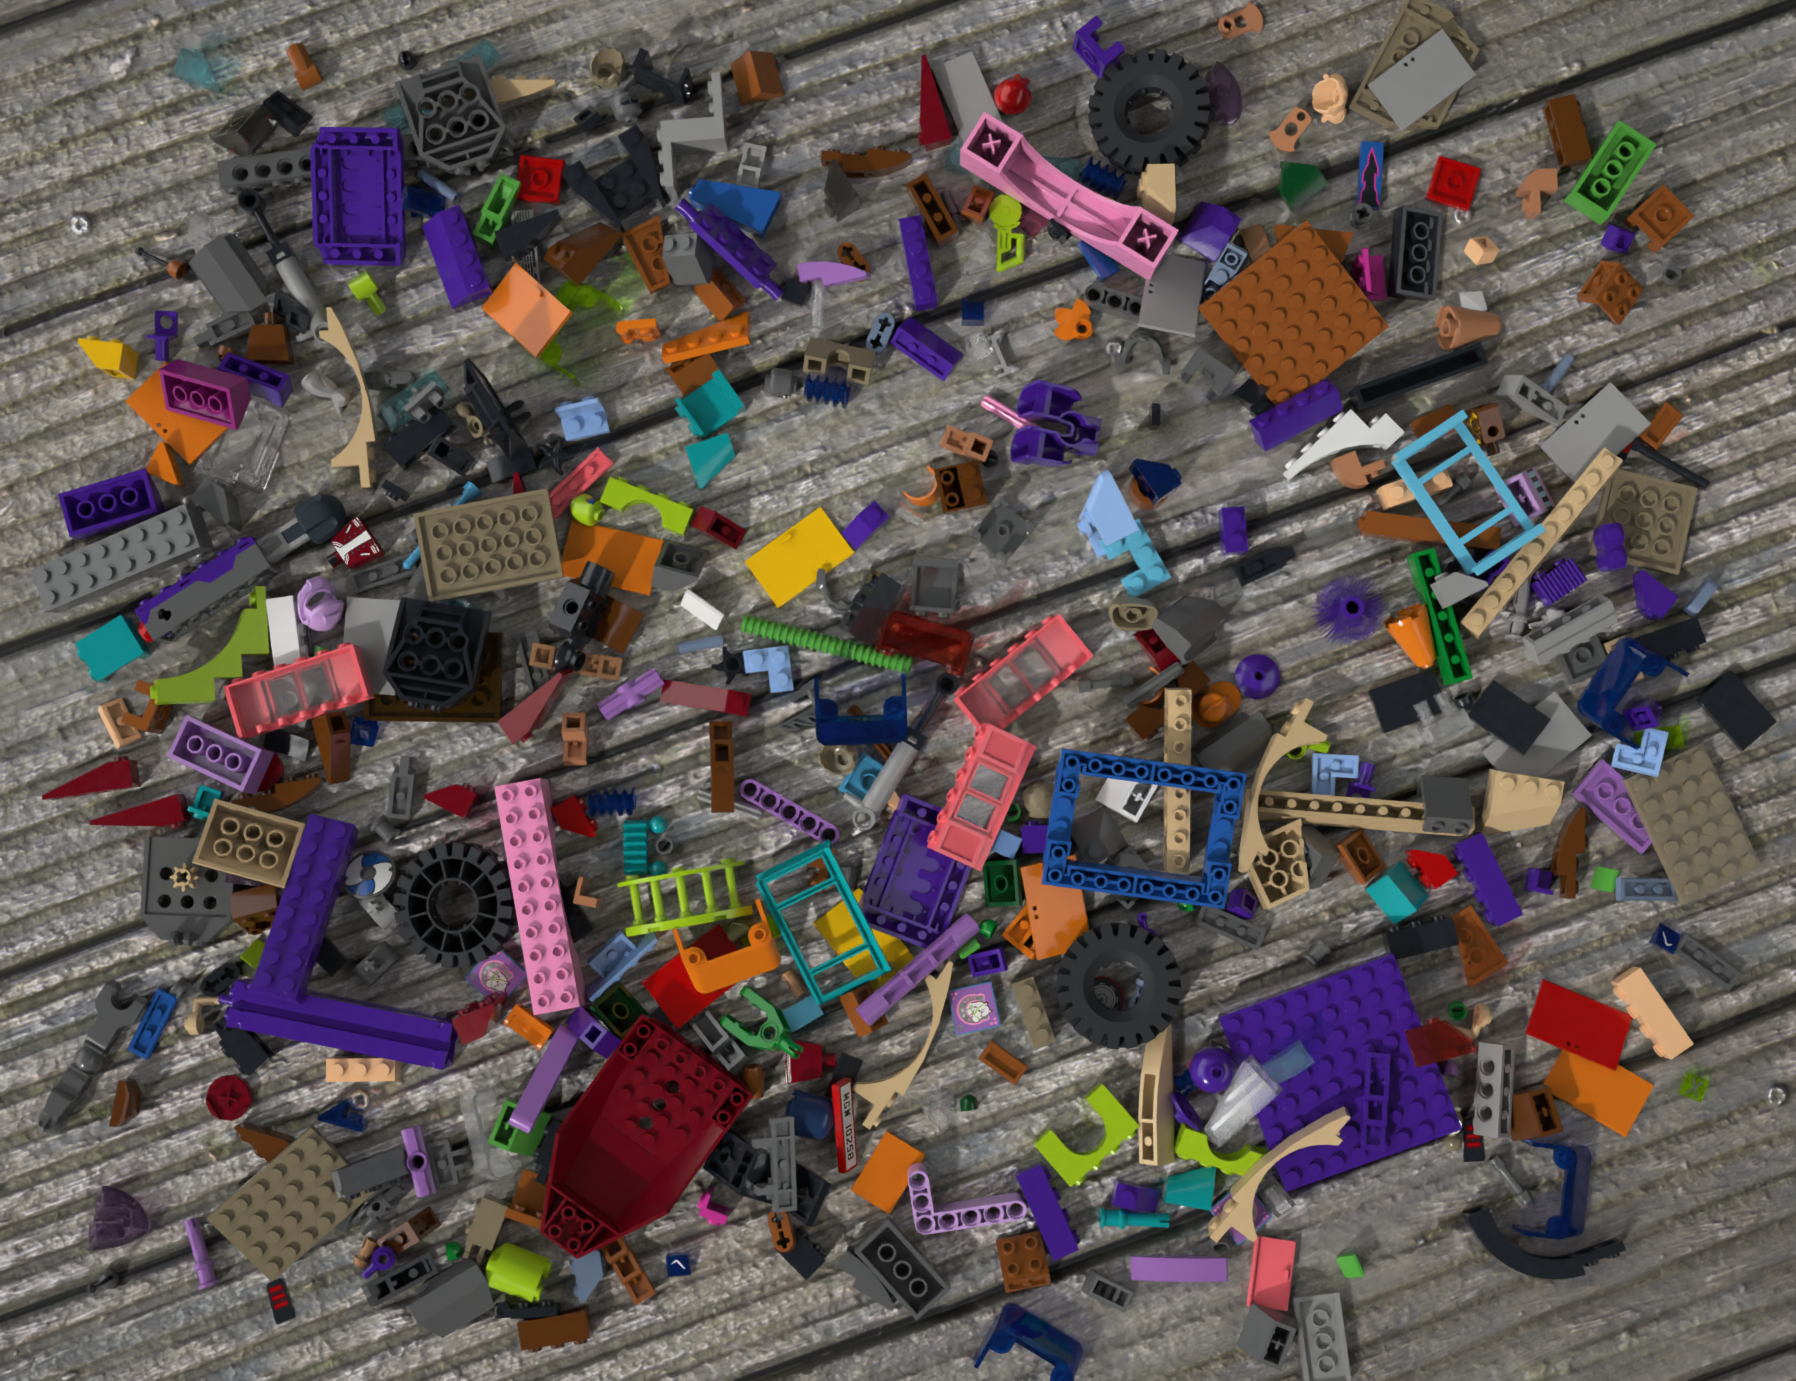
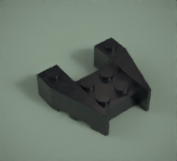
[561,124,666,233]

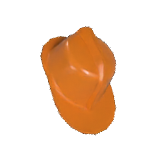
[1191,681,1241,728]

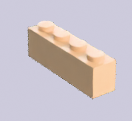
[1611,966,1694,1060]

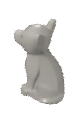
[301,367,352,414]

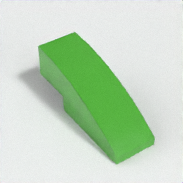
[473,173,521,249]

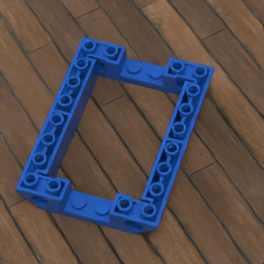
[1042,748,1247,909]

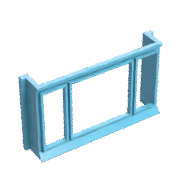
[1392,410,1546,576]

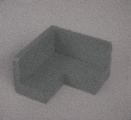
[1301,824,1341,889]

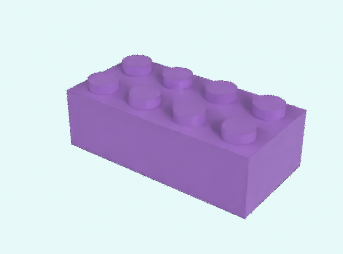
[167,715,274,794]

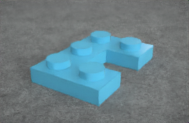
[1099,518,1171,597]

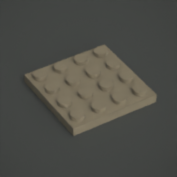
[1588,469,1698,576]

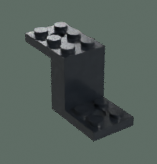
[703,1129,831,1227]

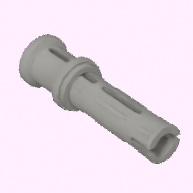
[1504,575,1533,642]

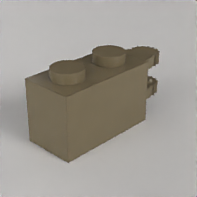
[463,1194,511,1264]

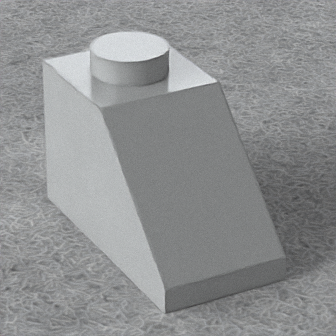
[1430,571,1489,609]

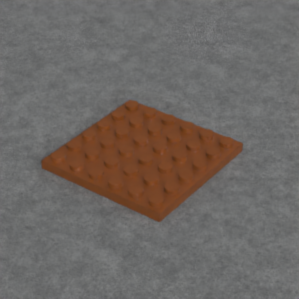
[1197,220,1389,407]

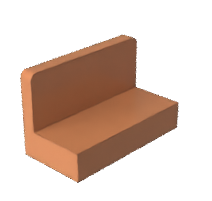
[573,875,603,908]

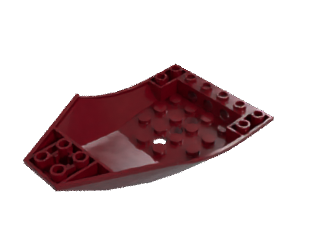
[540,1014,754,1259]

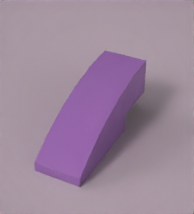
[797,261,871,288]

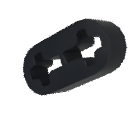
[200,962,243,996]

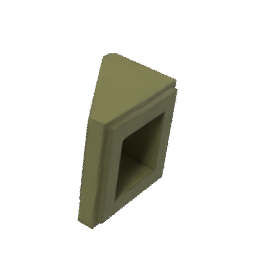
[724,916,751,942]

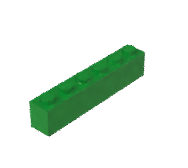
[1406,548,1473,686]

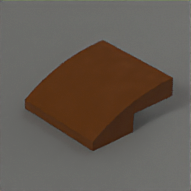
[592,595,645,654]

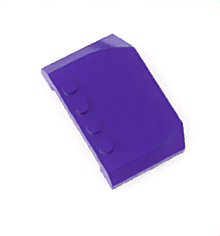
[310,127,406,266]
[859,793,977,949]

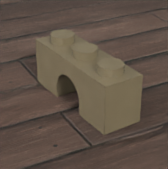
[803,337,876,385]
[1010,975,1056,1050]

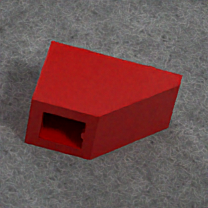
[550,795,599,838]
[1405,849,1458,889]

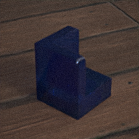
[961,298,984,326]

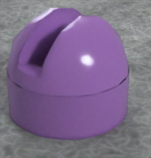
[1439,1060,1458,1077]

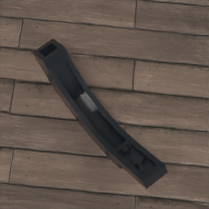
[1462,1205,1626,1279]

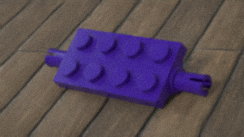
[675,198,784,301]

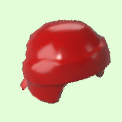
[994,74,1031,116]

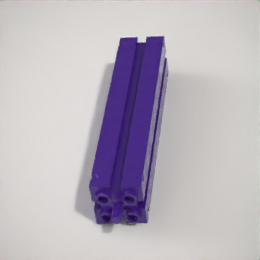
[218,978,458,1070]

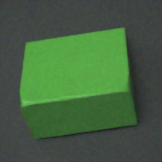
[1591,867,1619,893]
[956,936,980,959]
[1336,1250,1365,1278]

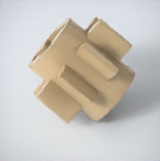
[170,863,202,892]

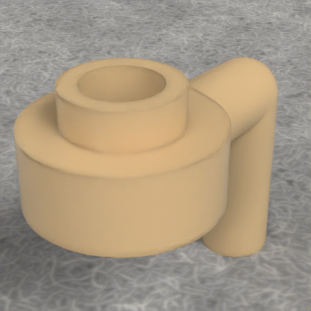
[184,996,222,1035]
[1450,1003,1492,1040]

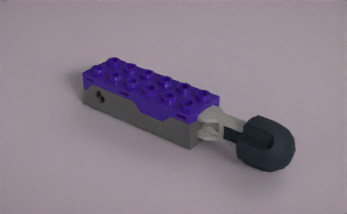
[135,494,346,644]

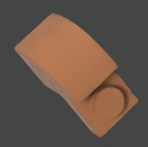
[1516,168,1558,219]
[939,425,993,463]
[1330,451,1386,489]
[561,712,589,766]

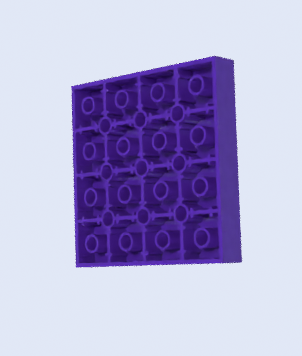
[1218,951,1462,1192]

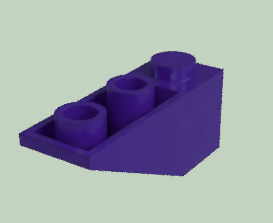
[565,1006,621,1059]

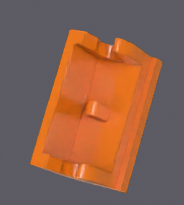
[503,1003,556,1050]

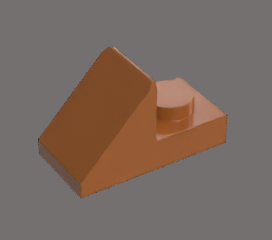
[961,185,995,225]
[806,849,836,893]

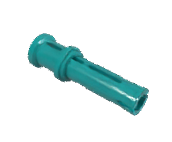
[1099,1207,1170,1229]

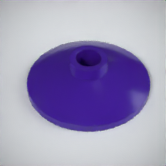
[1235,654,1280,699]
[1172,1091,1203,1131]

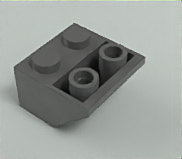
[1237,1302,1297,1371]

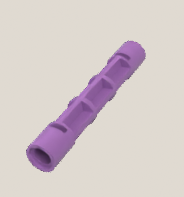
[855,913,980,1026]

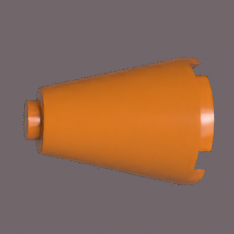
[1383,603,1438,669]

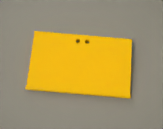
[744,507,855,609]
[813,887,914,992]

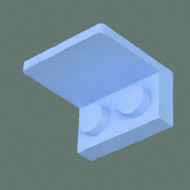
[555,396,610,442]

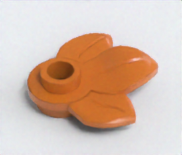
[1054,299,1093,341]

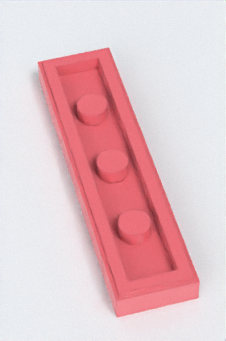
[549,447,614,521]

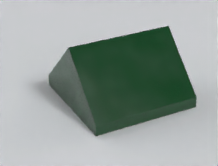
[983,859,1022,907]
[589,982,649,1041]

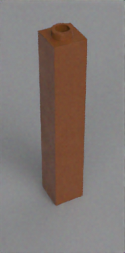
[1357,511,1502,553]

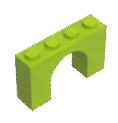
[1033,1082,1139,1187]

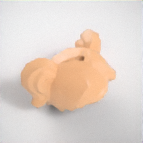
[1312,73,1348,124]

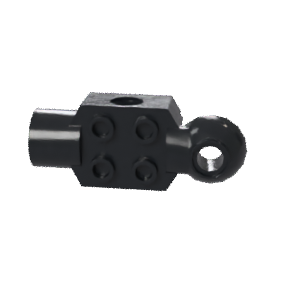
[548,561,616,673]

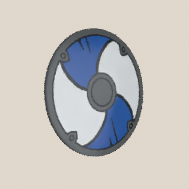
[342,850,396,899]

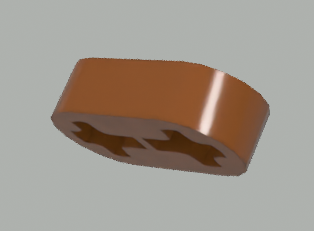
[837,242,870,282]
[768,1210,796,1252]

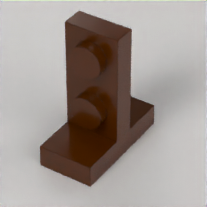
[376,1206,441,1258]

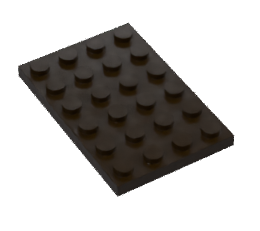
[364,632,504,723]

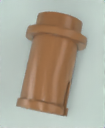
[781,967,807,998]
[353,1237,378,1268]

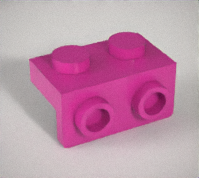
[697,1187,731,1226]

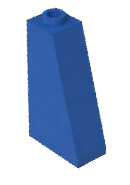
[688,179,782,239]

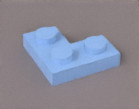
[743,645,794,693]
[1611,728,1669,777]
[1310,753,1359,796]

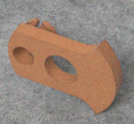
[1218,2,1263,40]
[1269,107,1312,152]

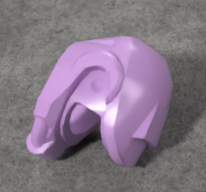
[297,576,344,631]

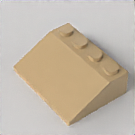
[192,799,305,888]

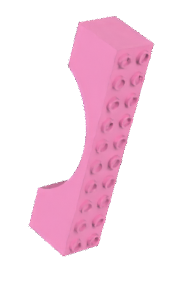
[960,112,1179,280]
[494,778,588,1015]

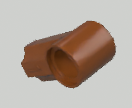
[286,43,324,91]

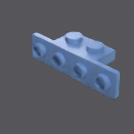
[585,930,659,1002]

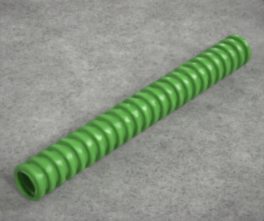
[741,613,914,675]

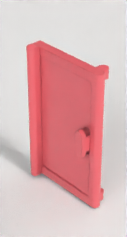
[1246,1235,1296,1311]

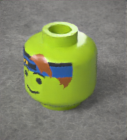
[570,494,605,526]

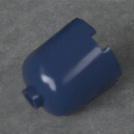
[785,1088,835,1141]

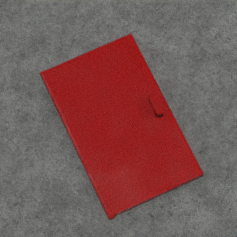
[641,923,738,1029]
[1525,979,1633,1071]

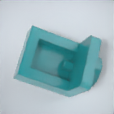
[187,785,224,820]

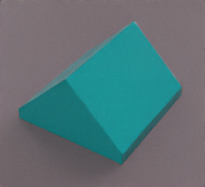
[1365,860,1429,924]

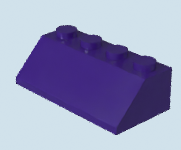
[422,205,493,309]
[58,469,165,541]

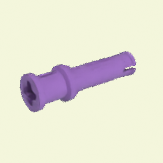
[183,1217,219,1289]

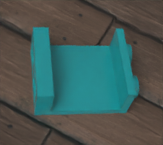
[675,369,746,440]
[74,615,152,683]

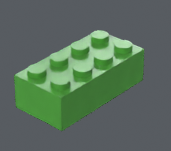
[1563,120,1657,225]

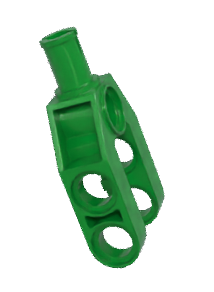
[719,985,803,1060]

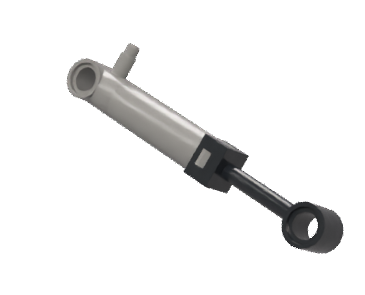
[238,188,335,349]
[843,673,959,831]

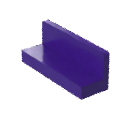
[890,317,963,381]

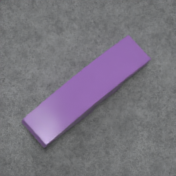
[1131,1255,1228,1282]

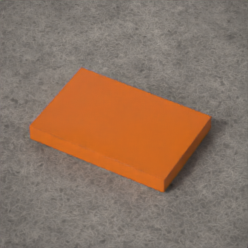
[851,1130,925,1214]

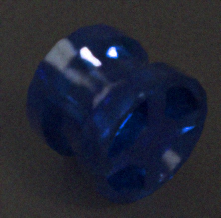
[1173,1069,1200,1097]

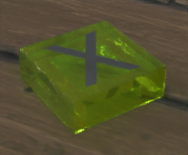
[1677,1072,1709,1103]

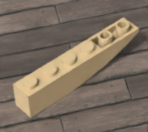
[422,76,556,110]
[1138,1024,1175,1166]

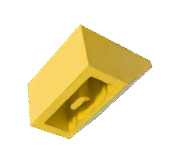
[78,336,139,380]

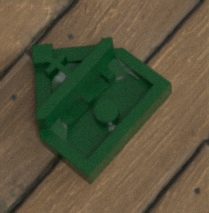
[1276,161,1328,211]

